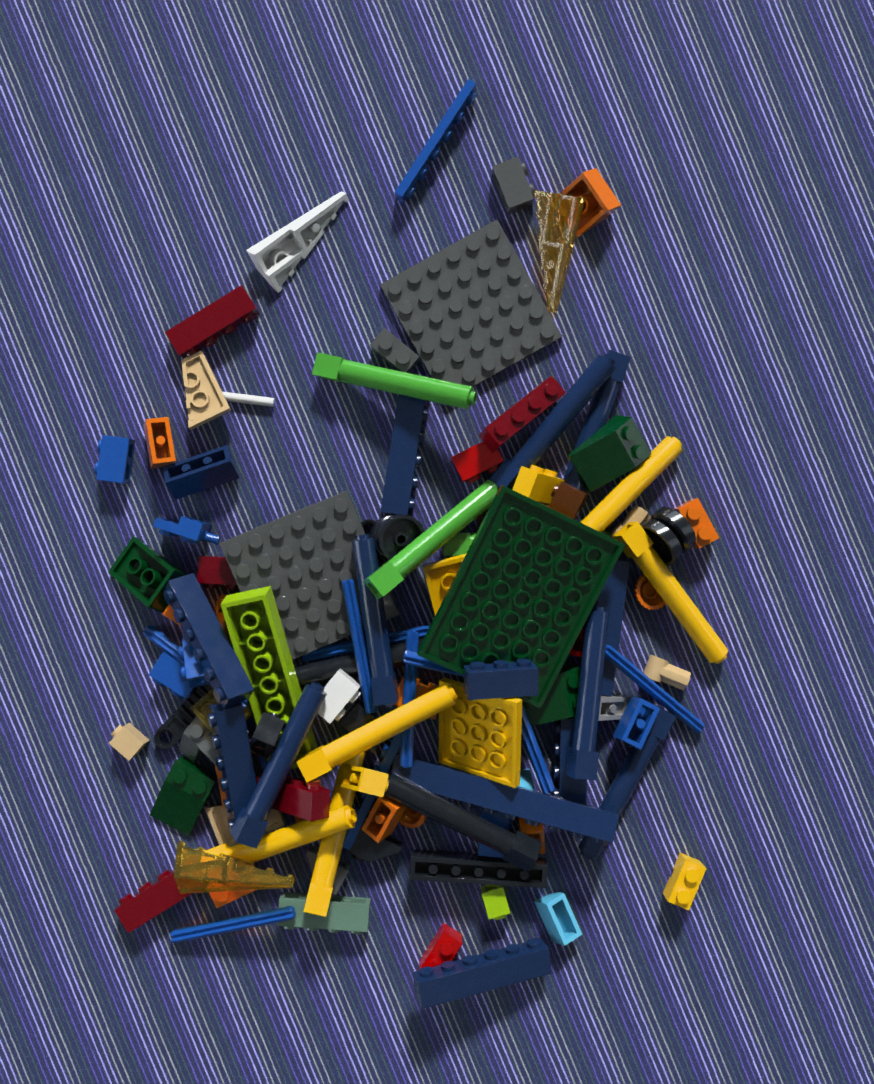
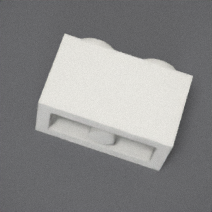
[318,668,361,723]

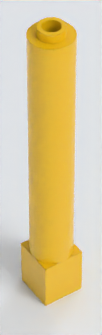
[581,436,683,533]
[612,522,728,664]
[296,683,458,782]
[303,751,366,917]
[201,805,357,882]

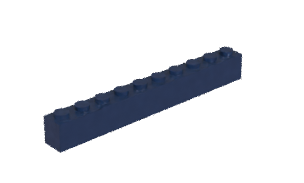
[391,754,619,845]

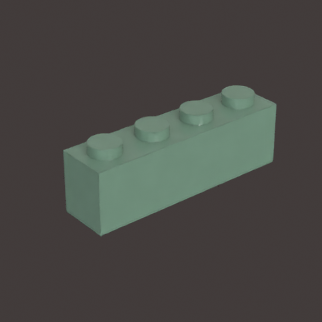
[277,892,371,935]

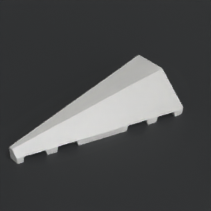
[246,191,349,293]

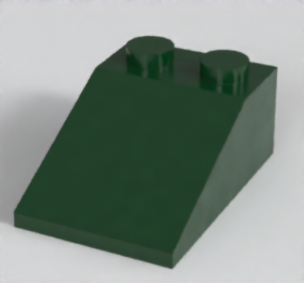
[568,415,652,492]
[108,536,187,613]
[522,665,580,726]
[150,755,218,836]

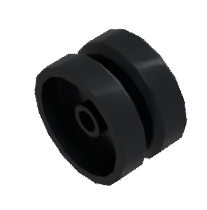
[641,507,696,566]
[369,515,424,563]

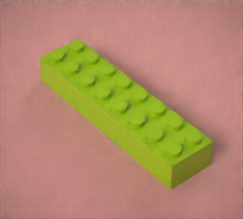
[220,586,317,769]

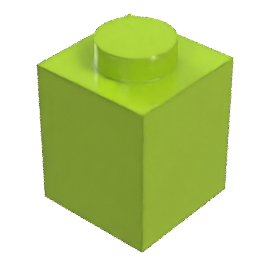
[481,885,510,920]

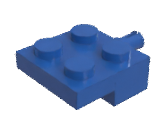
[153,516,220,545]

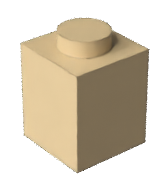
[109,723,149,761]

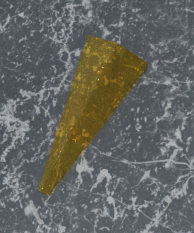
[533,190,585,312]
[174,841,295,894]

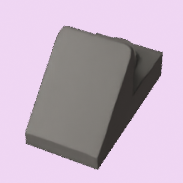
[598,695,630,721]

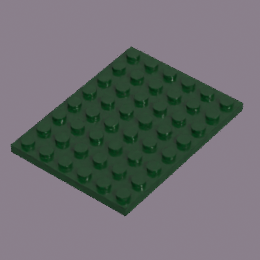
[417,484,625,708]

